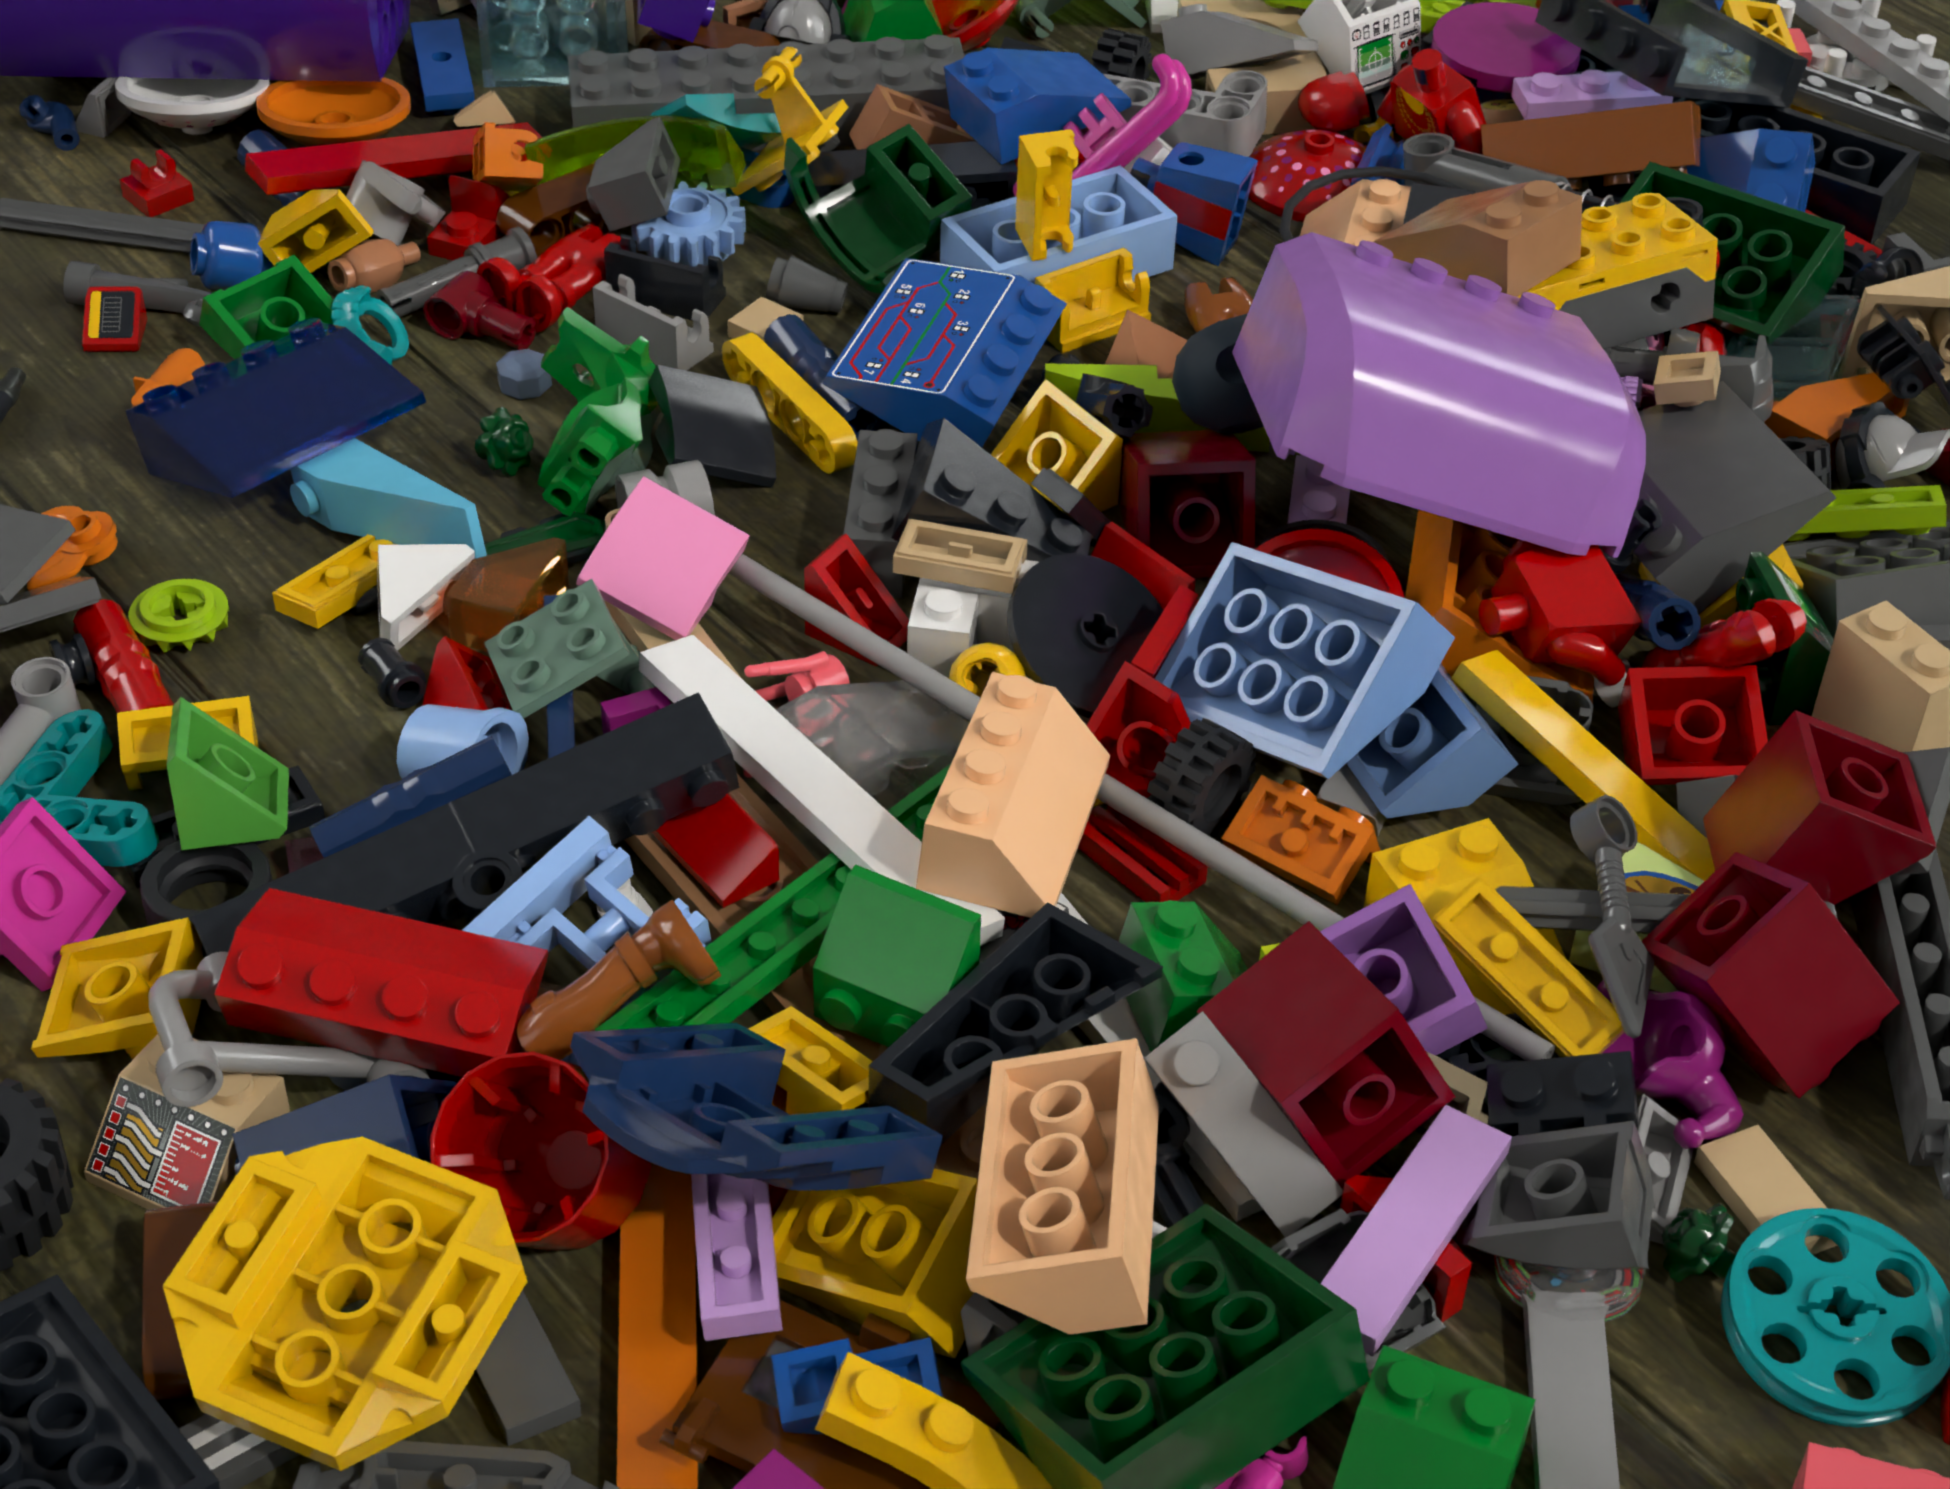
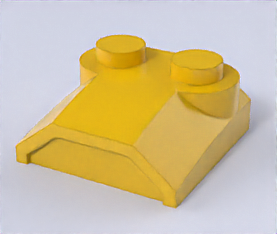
[31,917,204,1060]

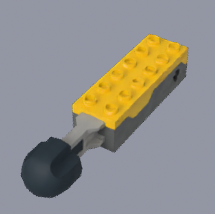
[1172,193,1720,434]

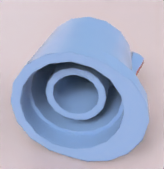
[397,704,529,779]

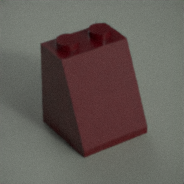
[1118,430,1256,578]
[1703,710,1937,905]
[1642,852,1900,1099]
[1197,921,1455,1189]

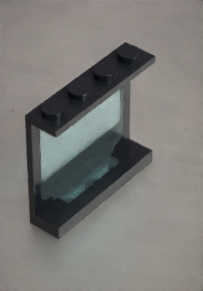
[1535,0,1809,107]

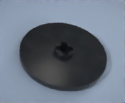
[1007,554,1164,719]

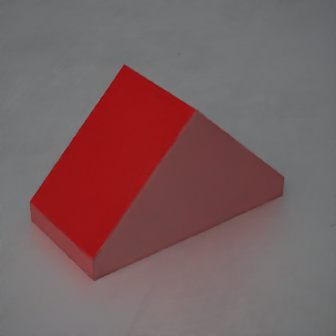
[804,533,909,666]

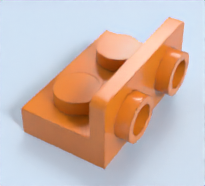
[1221,775,1381,905]

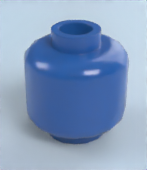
[190,221,272,291]

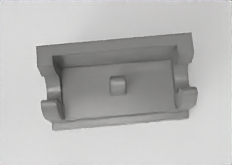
[593,274,714,371]

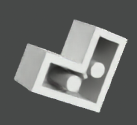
[907,560,1039,678]

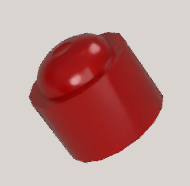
[430,1052,651,1251]

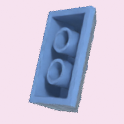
[1346,664,1518,819]

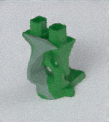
[537,307,662,516]

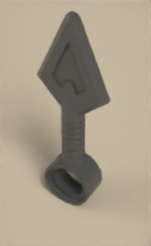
[1570,795,1654,1038]

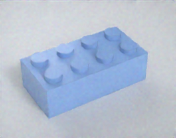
[940,165,1178,284]

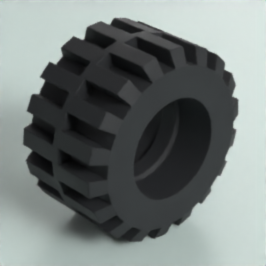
[0,1078,74,1272]

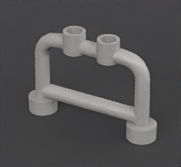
[148,952,430,1107]

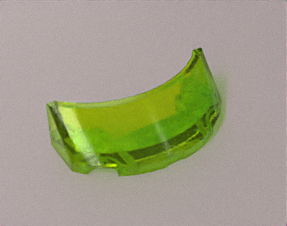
[525,116,746,189]

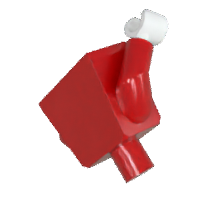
[1478,539,1642,708]

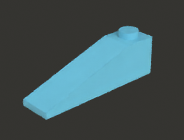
[288,435,487,561]

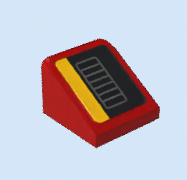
[82,286,148,352]

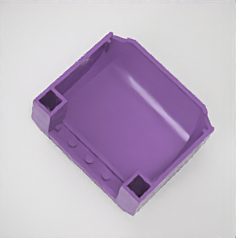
[1232,232,1646,558]

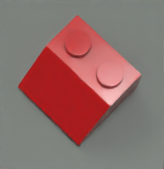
[1618,665,1768,785]

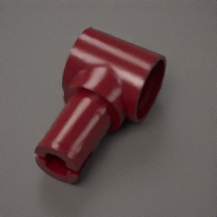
[423,271,536,350]

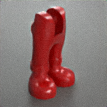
[477,223,621,333]
[1641,598,1807,668]

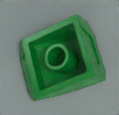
[199,255,356,395]

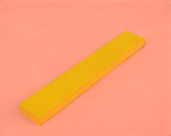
[1451,650,1715,881]

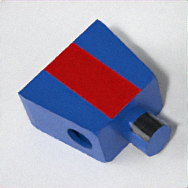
[1130,142,1258,266]

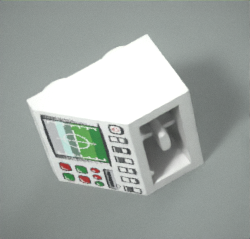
[1297,0,1421,94]

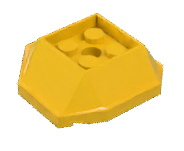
[163,1137,527,1471]

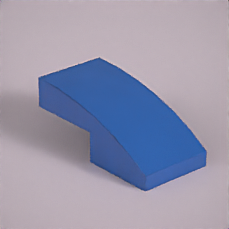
[771,1337,943,1434]

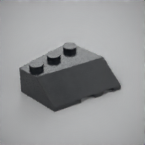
[891,418,1092,562]

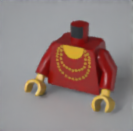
[1353,49,1486,155]

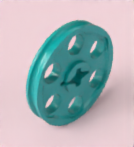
[1721,1208,1950,1427]

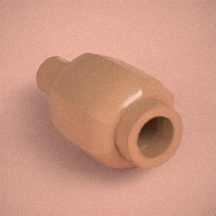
[328,239,421,293]

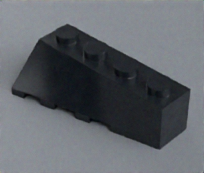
[869,902,1163,1146]

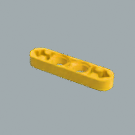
[722,332,858,474]

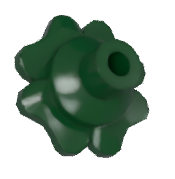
[475,407,534,477]
[1662,1203,1736,1282]

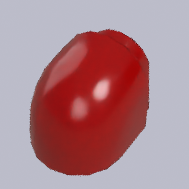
[1298,71,1370,132]

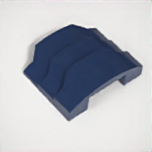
[570,1023,943,1190]

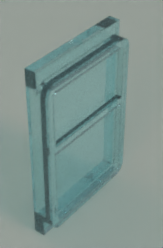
[1726,295,1861,398]

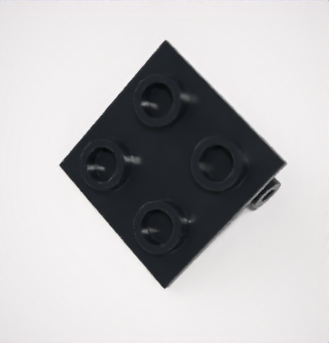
[1857,305,1950,415]

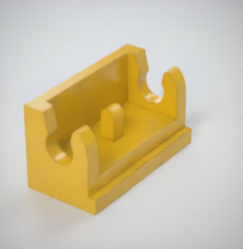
[1015,129,1079,261]
[1035,247,1151,354]
[117,696,259,791]

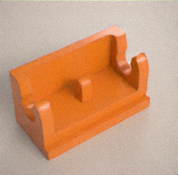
[473,122,543,191]

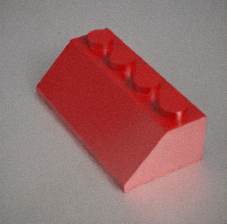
[214,888,549,1077]

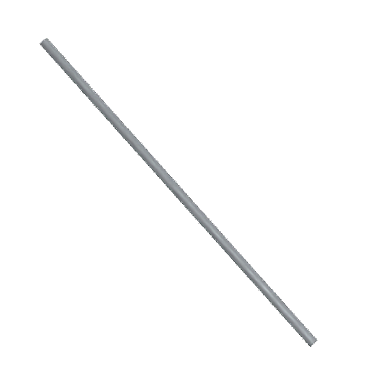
[729,553,1555,1061]

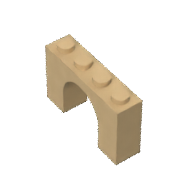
[1177,0,1327,135]

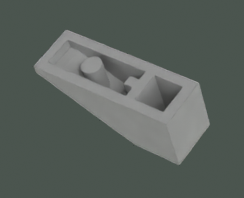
[1161,4,1319,80]
[1144,1011,1343,1237]

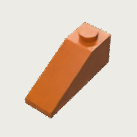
[1764,372,1910,471]

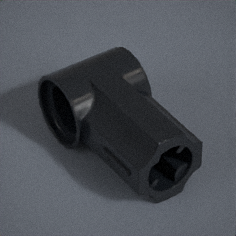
[1075,373,1153,438]

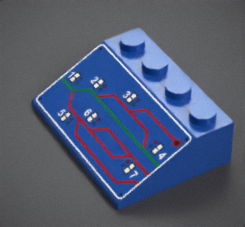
[822,258,1067,447]

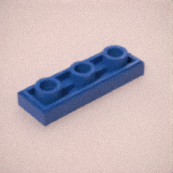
[410,18,475,115]

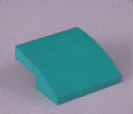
[651,93,782,150]

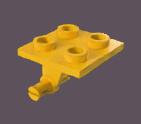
[731,47,848,196]

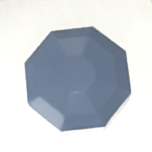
[496,349,552,400]

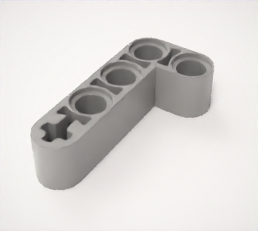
[1081,70,1267,157]

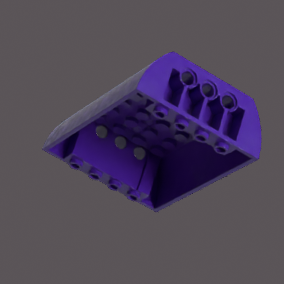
[0,0,410,82]

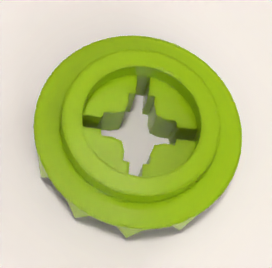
[128,579,229,653]

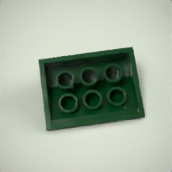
[1620,161,1845,344]
[961,1204,1370,1489]

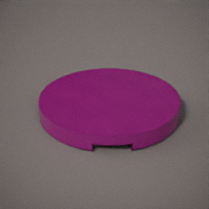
[1431,2,1581,93]

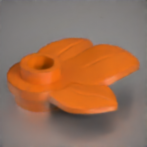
[27,506,118,591]

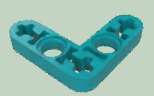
[0,709,159,867]

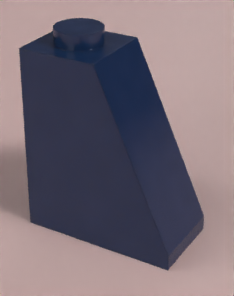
[232,1074,456,1175]

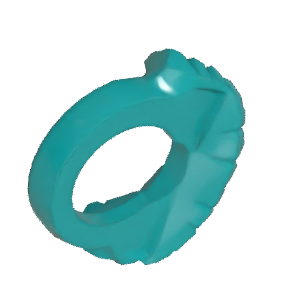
[331,285,409,370]

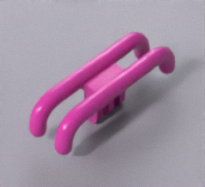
[1013,53,1192,197]

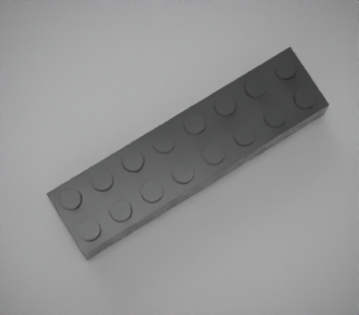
[568,35,964,160]

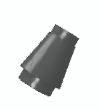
[766,256,848,314]

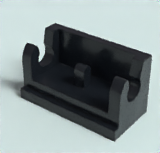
[604,234,726,321]

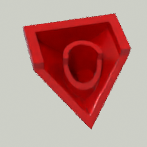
[1086,661,1191,798]

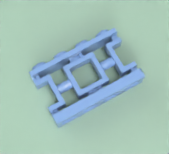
[462,816,712,1066]

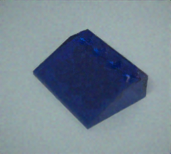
[125,318,426,498]

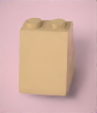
[1812,600,1950,752]

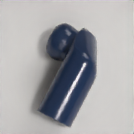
[19,95,80,151]

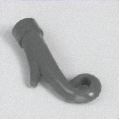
[63,261,211,328]

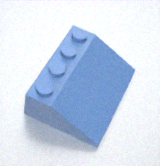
[1155,542,1455,779]

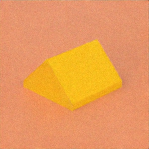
[991,379,1123,512]

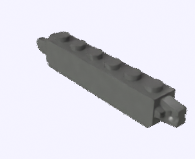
[1850,848,1950,1200]

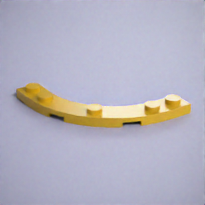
[815,1352,1053,1489]

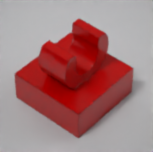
[120,149,195,217]

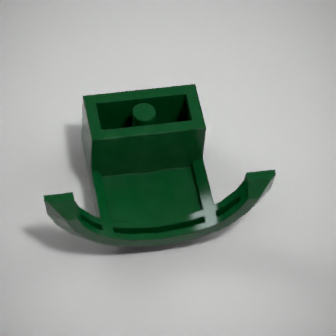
[784,124,972,295]

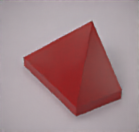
[422,636,530,736]

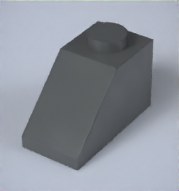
[586,117,681,231]

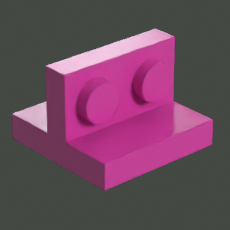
[0,797,127,992]

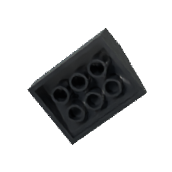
[0,1274,220,1489]

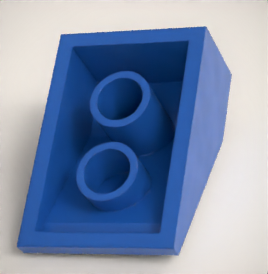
[944,48,1132,165]
[1687,129,1815,212]

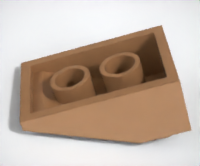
[1374,180,1582,297]

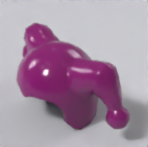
[1596,980,1743,1149]

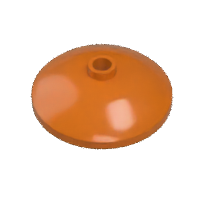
[256,77,411,146]

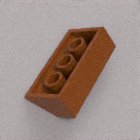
[1481,101,1701,190]

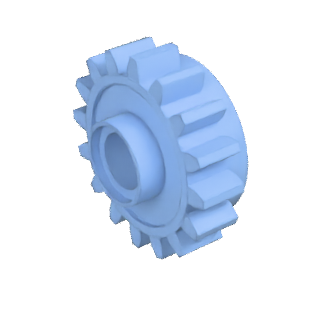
[631,181,746,267]

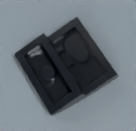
[648,364,776,488]

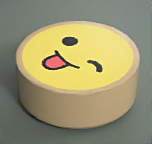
[1480,99,1524,124]

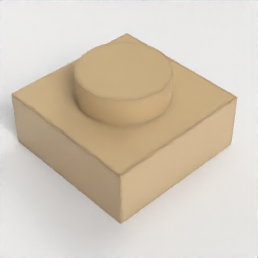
[1653,351,1721,407]

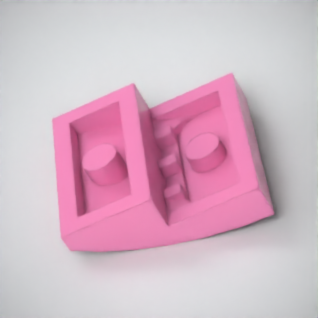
[576,476,750,640]

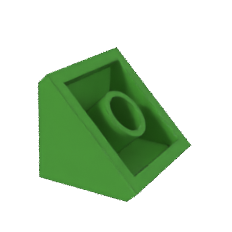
[166,697,289,850]

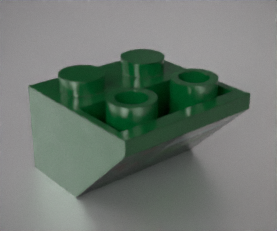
[1735,551,1834,726]

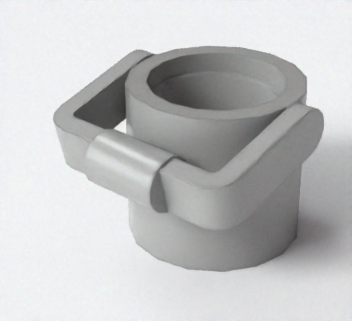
[346,160,446,246]

